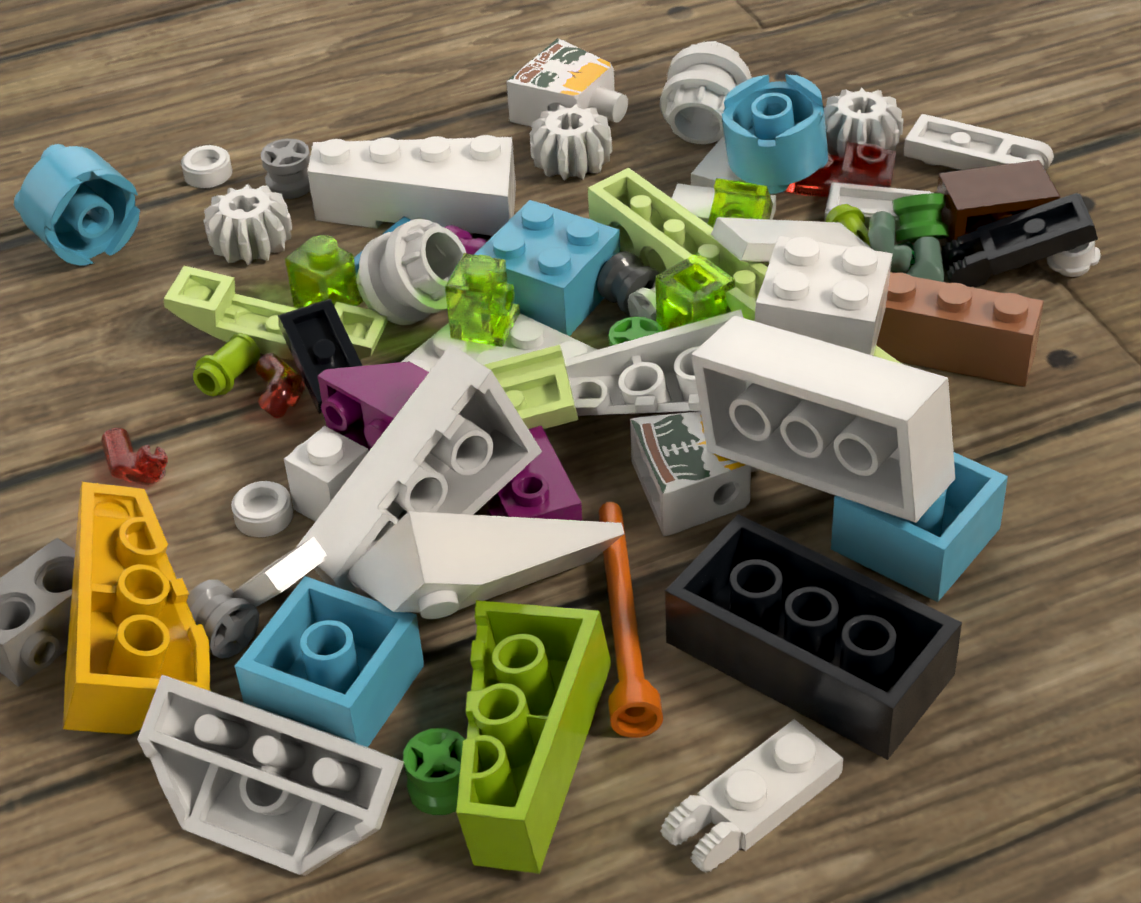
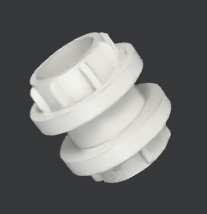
[660,41,751,144]
[356,219,469,325]

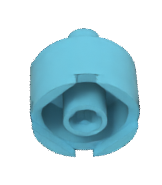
[722,74,828,194]
[14,144,140,266]

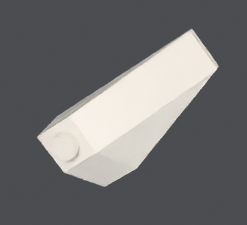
[564,309,743,416]
[349,511,625,619]

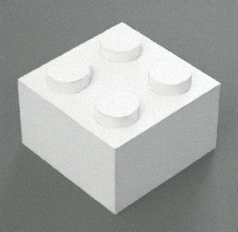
[754,235,893,356]

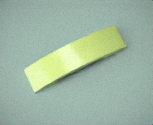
[164,266,388,360]

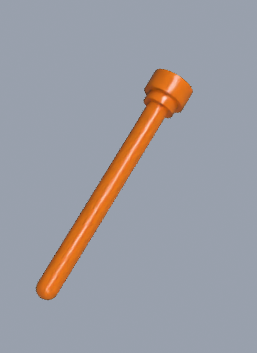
[599,502,663,738]

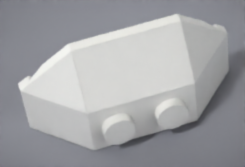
[137,675,404,876]

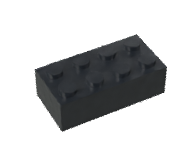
[665,514,962,760]

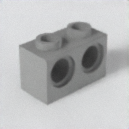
[0,538,75,687]

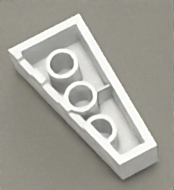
[307,135,516,236]
[296,344,542,601]

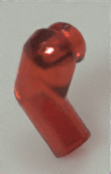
[256,352,305,418]
[101,428,168,486]

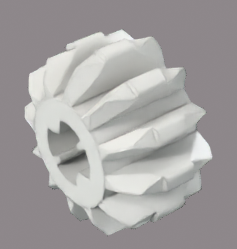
[824,87,903,164]
[530,104,612,181]
[204,184,292,265]

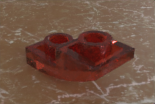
[785,141,896,197]

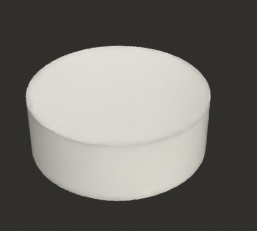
[181,145,232,188]
[231,481,293,537]

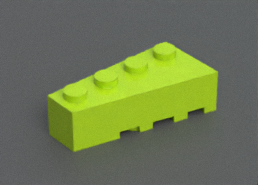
[456,600,611,874]

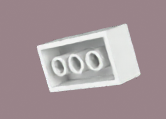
[691,315,955,523]

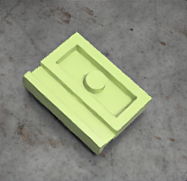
[484,345,579,429]

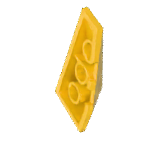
[63,482,210,735]

